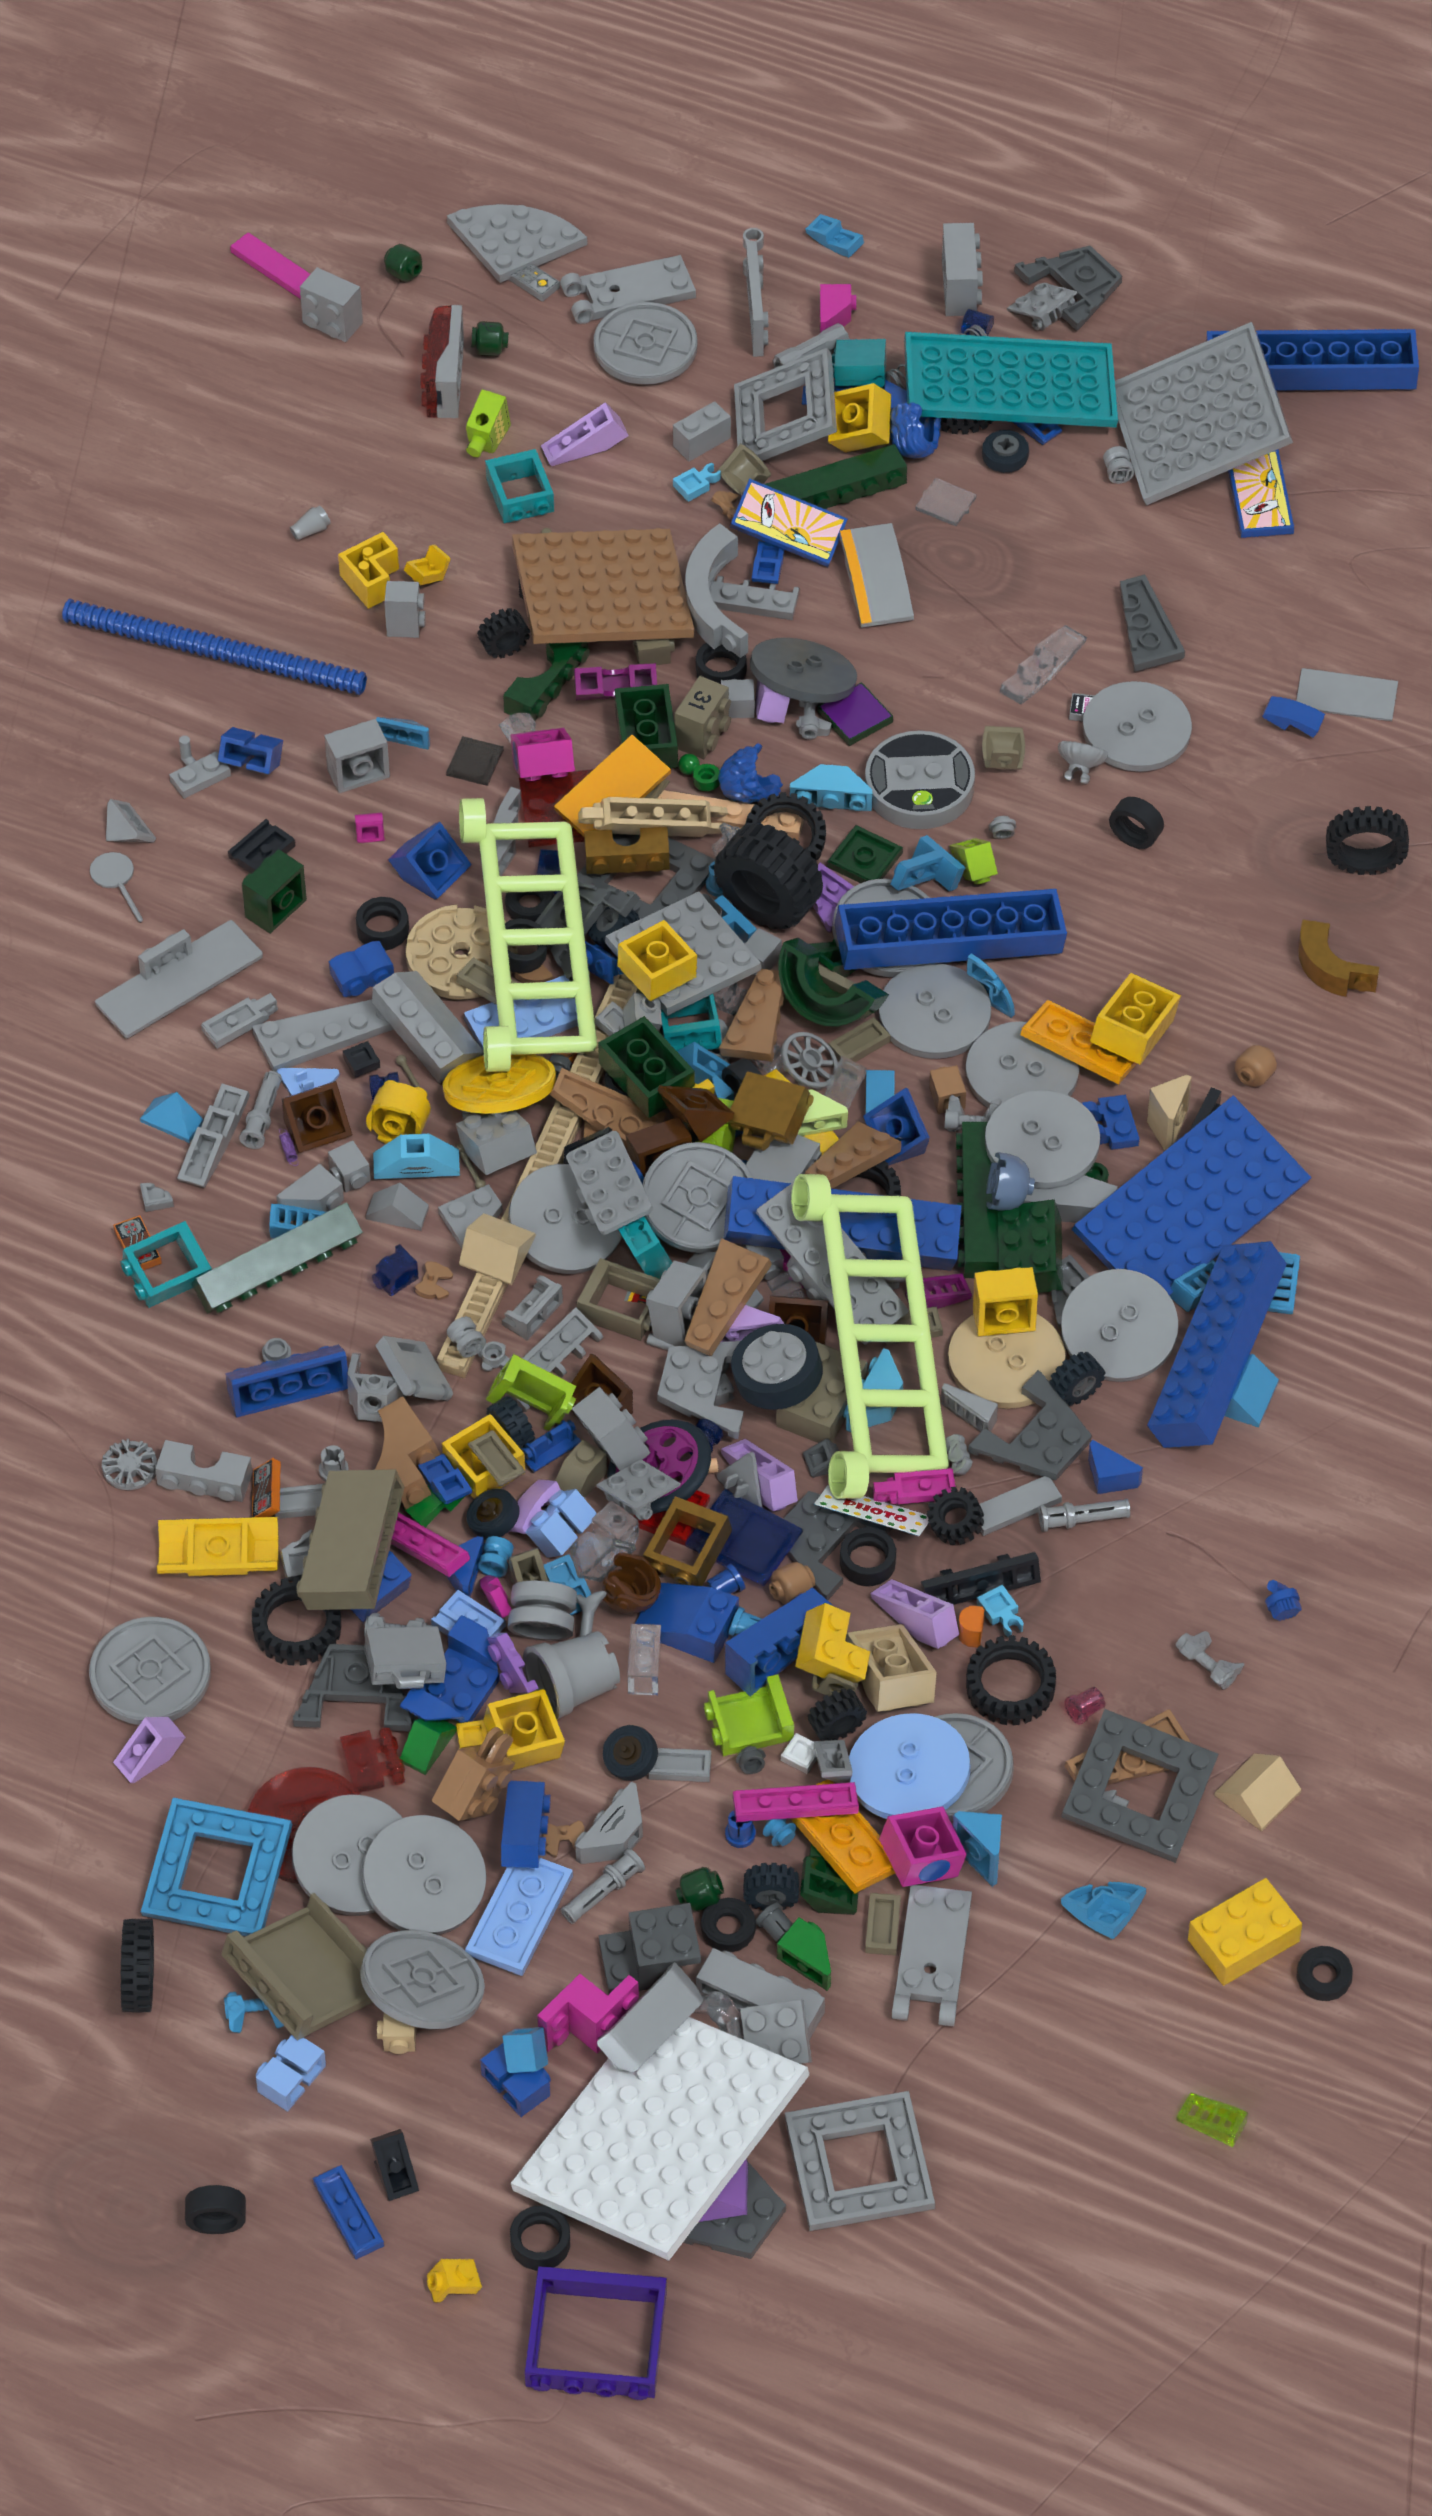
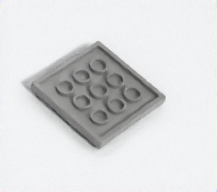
[605,892,761,1016]

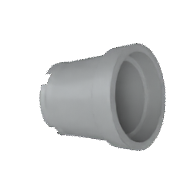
[523,1631,620,1720]

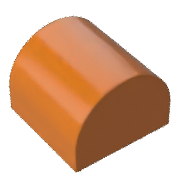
[958,1606,985,1648]

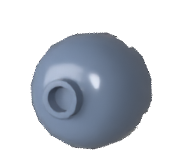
[986,1152,1035,1211]

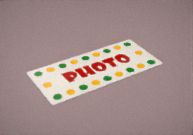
[814,1485,929,1536]

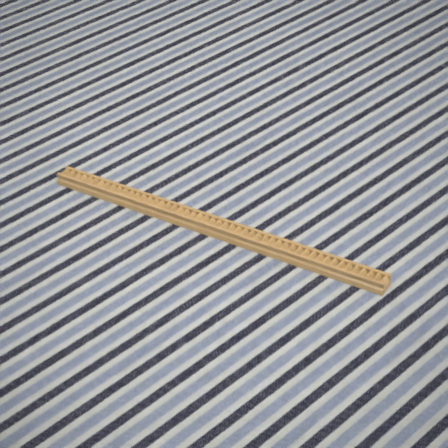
[437,974,642,1378]

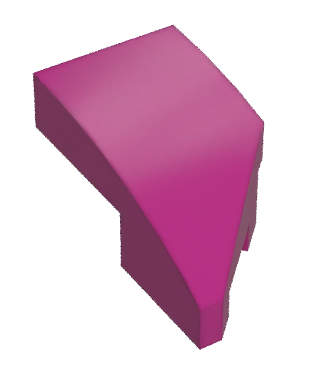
[480,1575,512,1618]

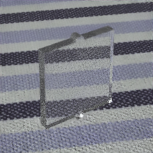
[915,478,977,526]

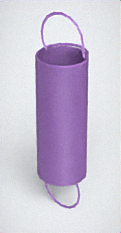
[279,1129,298,1166]

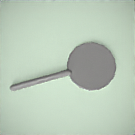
[90,852,143,922]

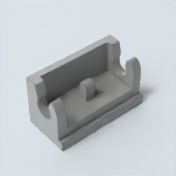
[502,1275,563,1341]

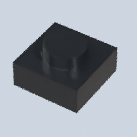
[343,1041,381,1078]

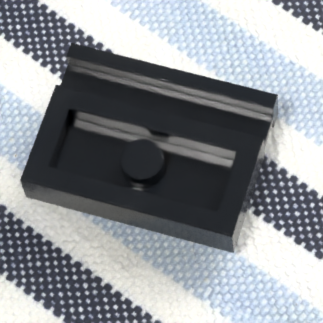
[228,819,296,873]

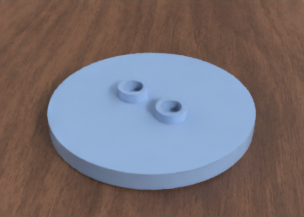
[849,1713,971,1819]

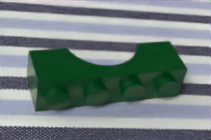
[503,642,590,725]

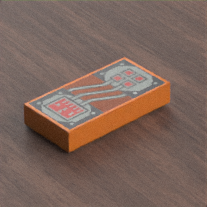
[113,1215,162,1270]
[252,1458,281,1518]

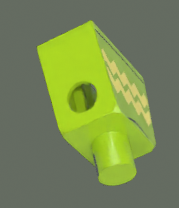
[466,389,511,457]

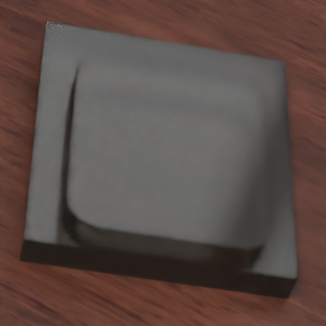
[446,736,504,786]

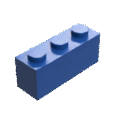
[501,1781,551,1868]

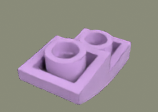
[509,1479,560,1534]

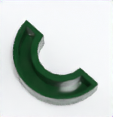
[778,938,889,1026]

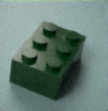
[614,684,678,768]
[598,1016,695,1118]
[998,1199,1063,1293]

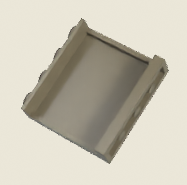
[221,1893,373,2040]

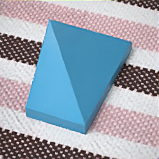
[376,717,430,750]
[140,1092,204,1143]

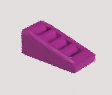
[905,1273,972,1309]

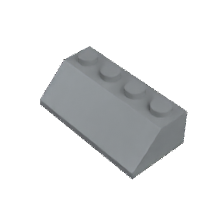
[372,971,484,1084]

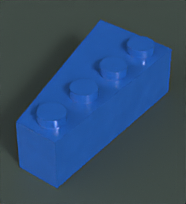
[725,1587,833,1697]

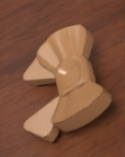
[711,491,739,520]
[415,1261,453,1300]
[543,1820,585,1858]

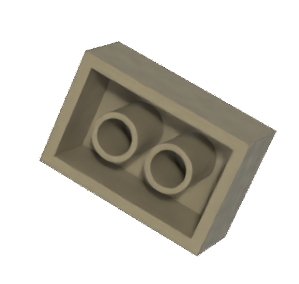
[776,1341,867,1443]

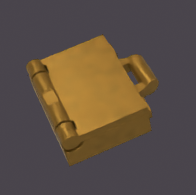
[728,1071,814,1151]

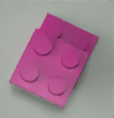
[537,1974,639,2054]

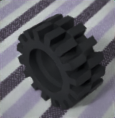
[477,608,530,658]
[927,1487,984,1545]
[807,1689,867,1741]

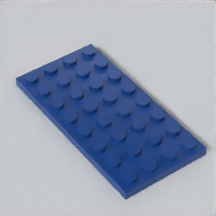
[1072,1095,1312,1296]

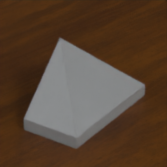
[106,799,157,843]
[814,1740,852,1783]

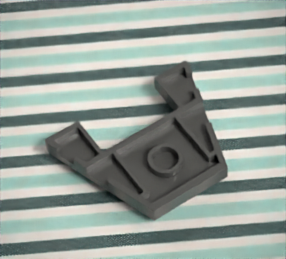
[1014,246,1122,331]
[535,882,641,981]
[968,1370,1092,1481]
[773,1491,893,1600]
[293,1644,412,1732]
[683,2161,786,2259]

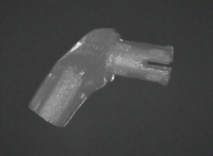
[693,1991,744,2040]

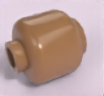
[1235,1045,1277,1087]
[769,1562,815,1604]

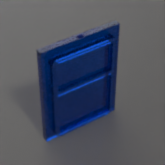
[685,1489,803,1587]

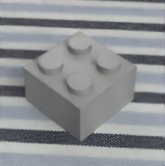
[300,267,363,342]
[324,719,390,793]
[456,1110,537,1175]
[646,1260,706,1346]
[572,1387,651,1471]

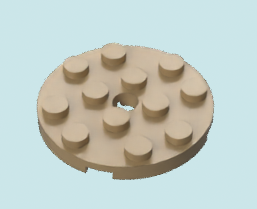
[406,905,517,999]

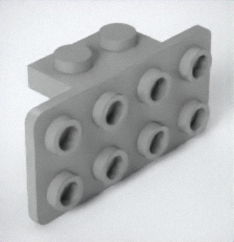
[566,1131,653,1235]

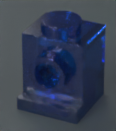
[372,1244,419,1296]

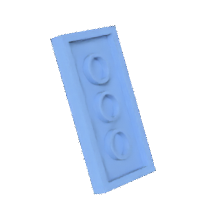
[464,975,578,1049]
[465,1858,573,1976]

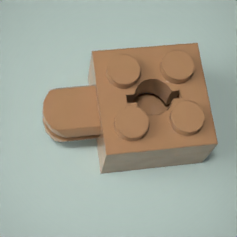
[431,1727,515,1821]

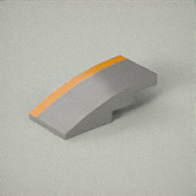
[840,523,914,628]

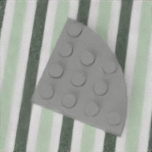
[447,204,587,283]

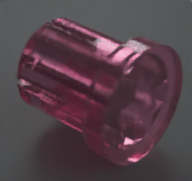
[1065,1687,1105,1725]

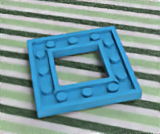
[141,1798,293,1936]

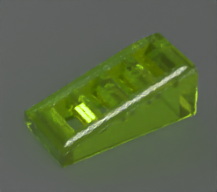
[1176,2092,1248,2147]

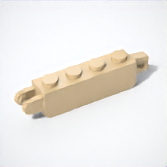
[578,797,729,837]

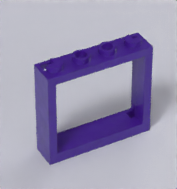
[525,2266,667,2400]

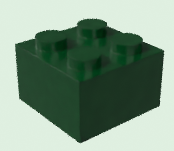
[242,849,307,934]

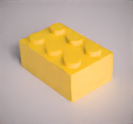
[1090,973,1181,1065]
[1188,1878,1302,1986]

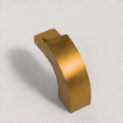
[1298,919,1379,997]

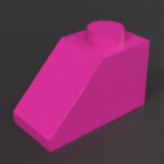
[820,284,856,333]

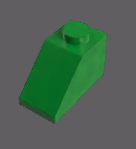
[777,1917,831,1991]

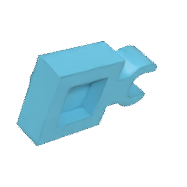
[673,463,721,502]
[977,1585,1024,1638]

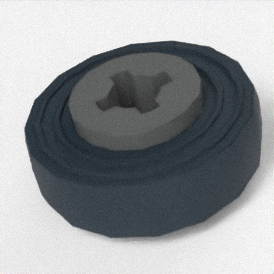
[982,430,1029,473]

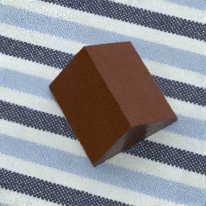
[282,1081,352,1153]
[658,1085,734,1142]
[769,1295,828,1345]
[571,1354,633,1415]

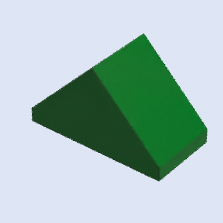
[399,1718,457,1775]

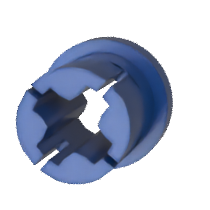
[706,1563,746,1594]
[725,1810,756,1848]

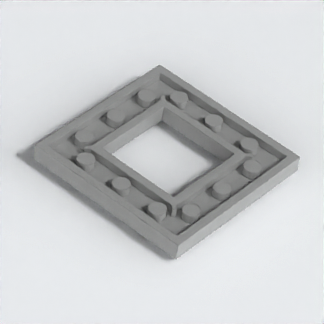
[734,348,837,461]
[785,2091,935,2231]

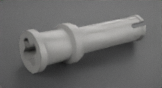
[239,1071,282,1149]
[1038,1499,1130,1532]
[561,1848,645,1924]

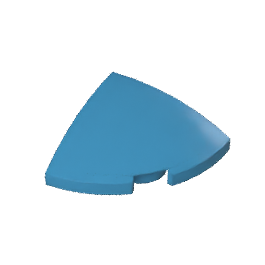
[967,953,1015,1018]
[1061,1882,1146,1939]

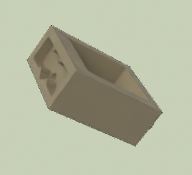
[577,1258,660,1341]

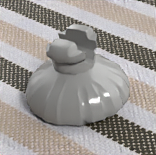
[1058,741,1108,784]

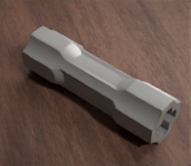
[773,323,850,368]

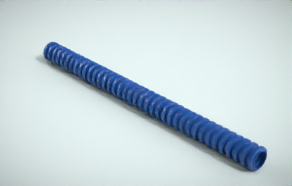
[62,599,367,696]

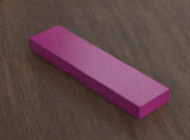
[230,232,310,299]
[391,1512,470,1577]
[732,1782,859,1822]

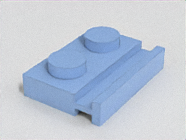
[431,1590,506,1637]

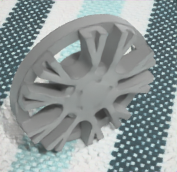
[102,1439,157,1490]

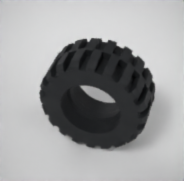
[714,823,823,930]

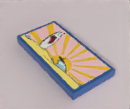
[1228,450,1294,538]
[730,478,848,567]

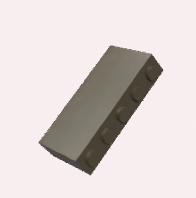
[297,1469,405,1610]

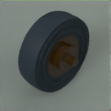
[466,1488,520,1540]
[603,1725,658,1781]

